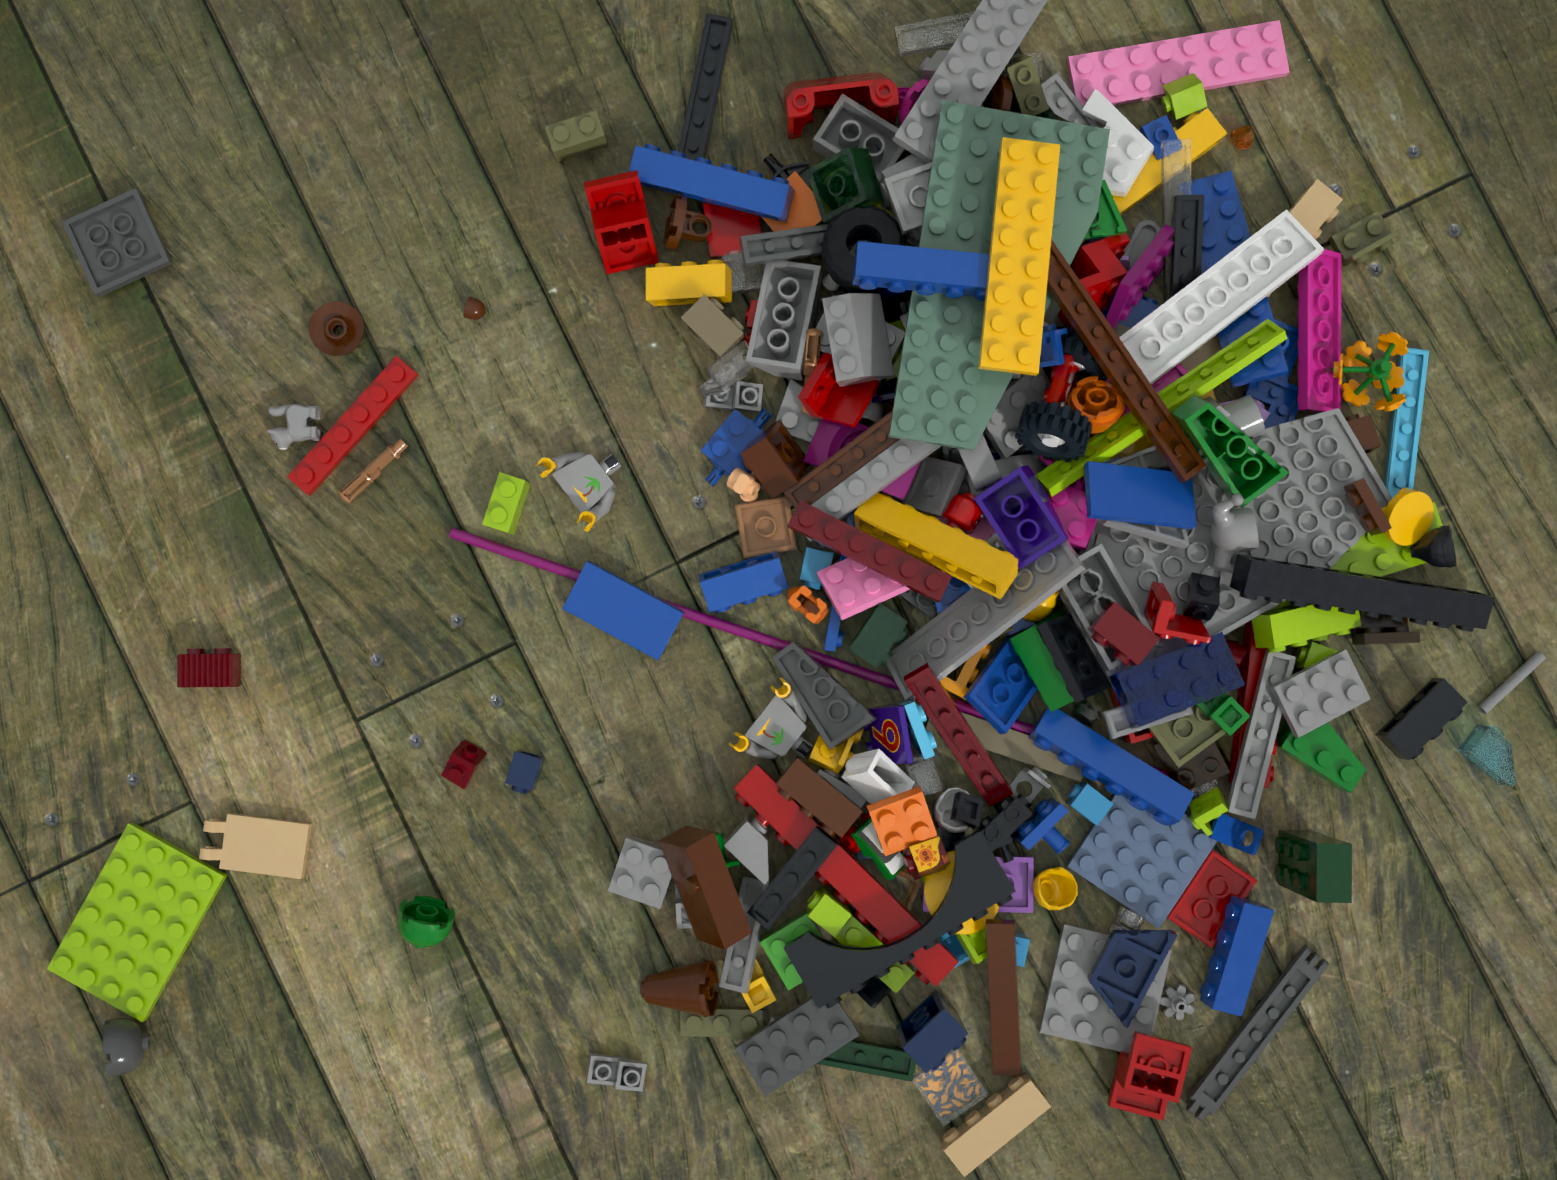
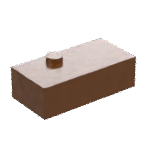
[659,826,752,950]

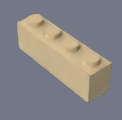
[941,1073,1051,1177]

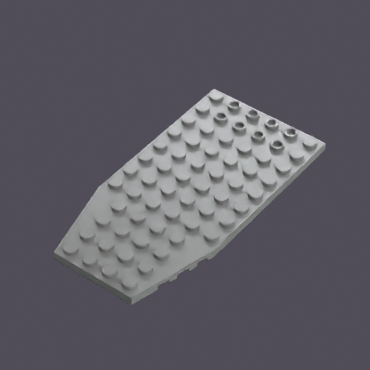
[1059,408,1392,695]

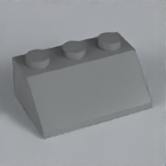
[822,293,895,387]

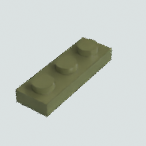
[680,1007,763,1038]

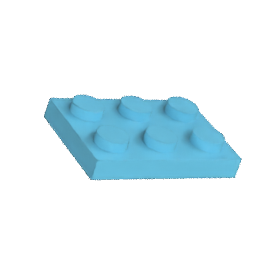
[898,700,937,760]

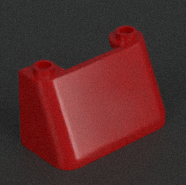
[783,72,899,139]

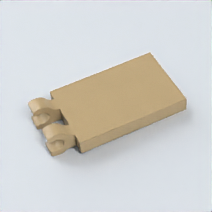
[199,813,312,879]

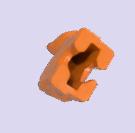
[787,585,828,624]

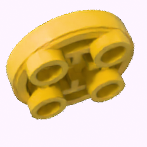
[1381,487,1434,546]

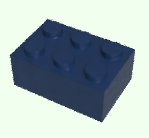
[896,989,968,1074]

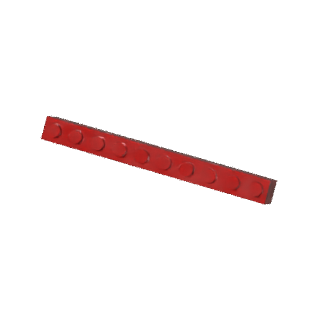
[734,764,959,987]

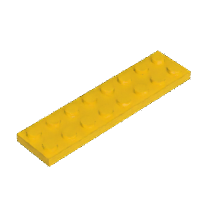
[978,137,1060,376]

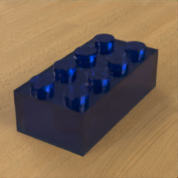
[1109,632,1245,729]

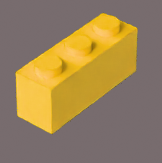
[646,260,732,306]

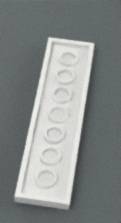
[1119,209,1324,385]

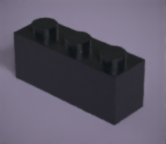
[1375,678,1468,760]

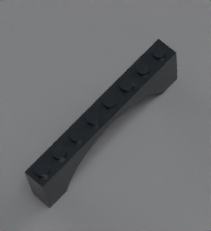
[784,830,1016,1009]

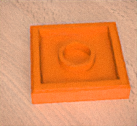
[762,171,831,232]

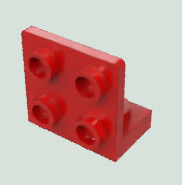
[798,353,879,428]
[1143,581,1211,644]

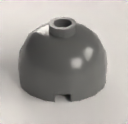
[103,1018,150,1078]

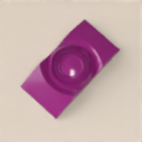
[803,419,921,501]

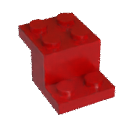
[584,170,659,274]
[1057,233,1130,324]
[1107,1031,1192,1120]

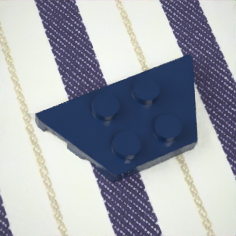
[1088,930,1177,1028]

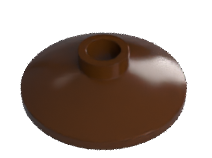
[309,301,364,356]

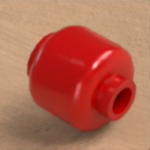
[943,492,984,534]

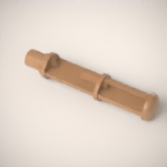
[801,328,823,413]
[338,438,408,503]

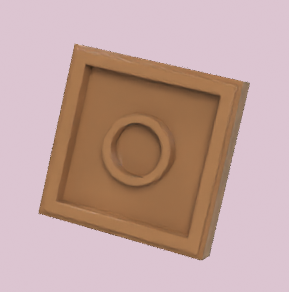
[735,496,797,559]

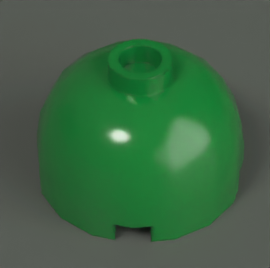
[397,896,455,949]

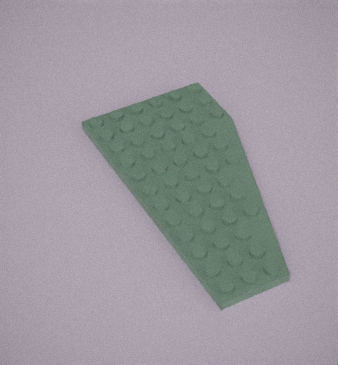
[888,100,1110,451]

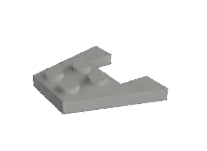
[1101,446,1189,549]

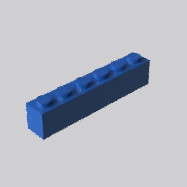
[628,144,795,223]
[852,241,989,301]
[1028,707,1195,826]

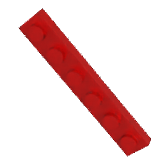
[287,356,419,496]

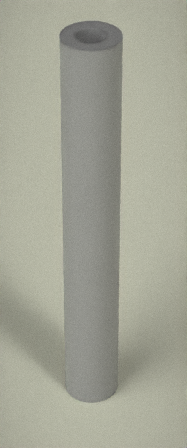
[1478,651,1546,714]

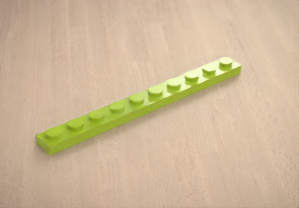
[1035,319,1287,497]

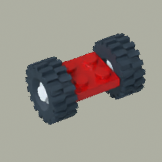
[1015,325,1108,462]

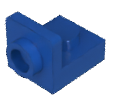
[1039,324,1067,368]

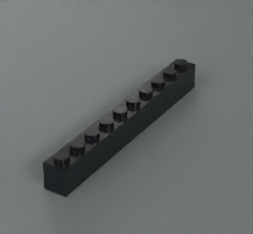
[1229,554,1495,632]

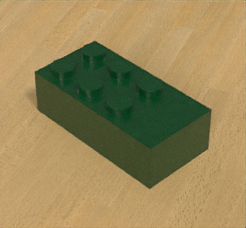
[1275,830,1352,903]

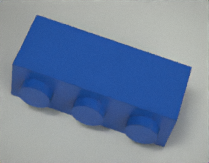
[698,551,788,613]

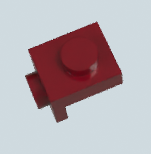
[441,740,487,789]

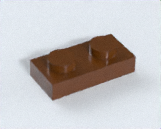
[1344,478,1392,536]

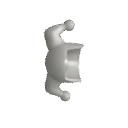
[1211,493,1259,572]

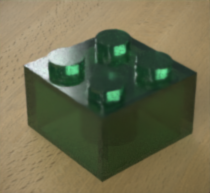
[806,146,884,223]
[846,603,908,668]

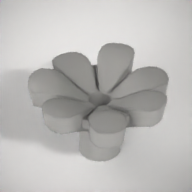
[1160,984,1195,1020]

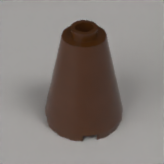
[640,960,719,1017]

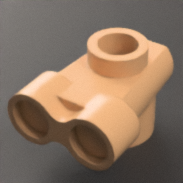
[727,468,760,502]

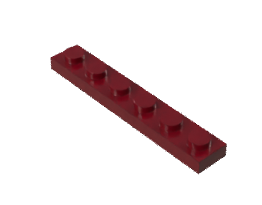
[787,500,952,603]
[904,663,1013,807]

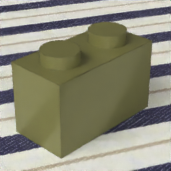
[545,110,608,163]

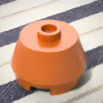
[1067,376,1125,434]

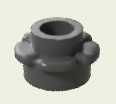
[1073,701,1099,726]

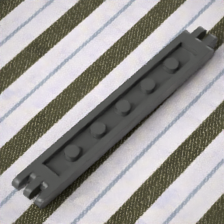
[1186,945,1329,1121]

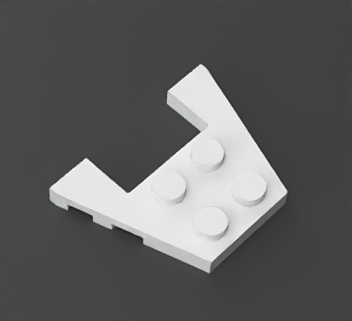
[1082,89,1154,197]

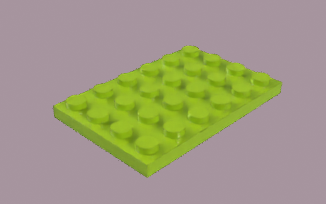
[47,822,228,1022]

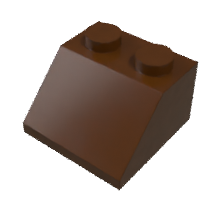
[740,419,809,498]

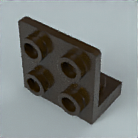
[1352,611,1420,645]
[1155,740,1231,790]

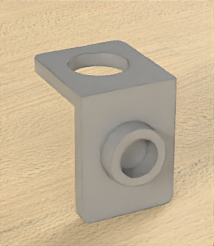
[1010,767,1051,804]

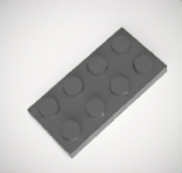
[735,996,859,1097]

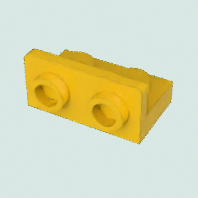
[808,729,864,774]

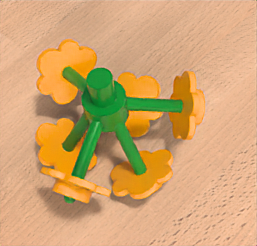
[1331,332,1408,412]

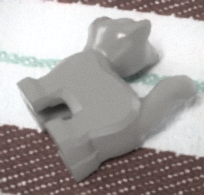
[267,404,322,450]

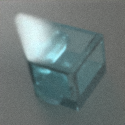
[1457,725,1516,787]

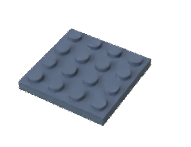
[1066,794,1217,929]

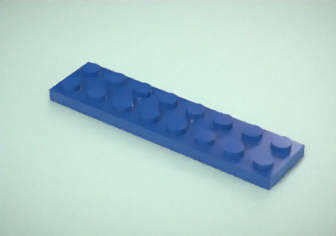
[1177,170,1289,388]

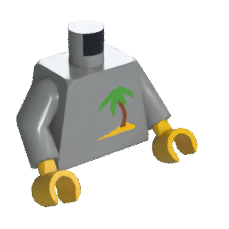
[535,452,621,532]
[729,677,813,759]

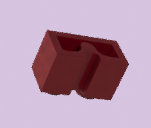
[1088,602,1160,666]

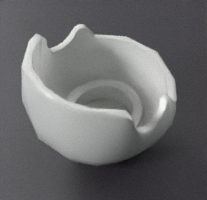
[934,787,970,833]

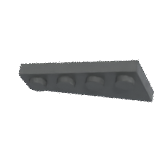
[772,642,877,750]

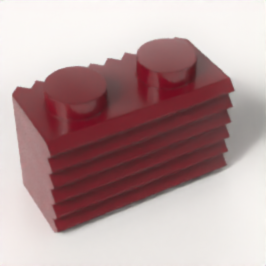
[177,648,241,687]

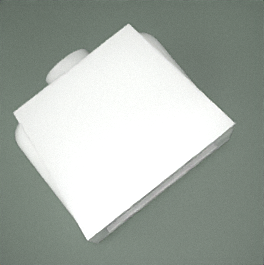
[842,749,915,804]

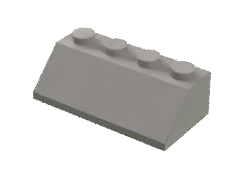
[746,261,823,380]

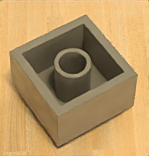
[681,294,744,367]

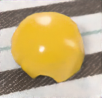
[1033,867,1078,910]

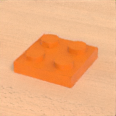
[867,786,938,856]

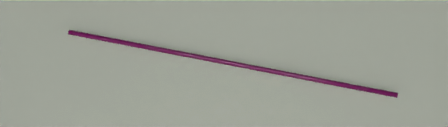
[449,527,1170,778]

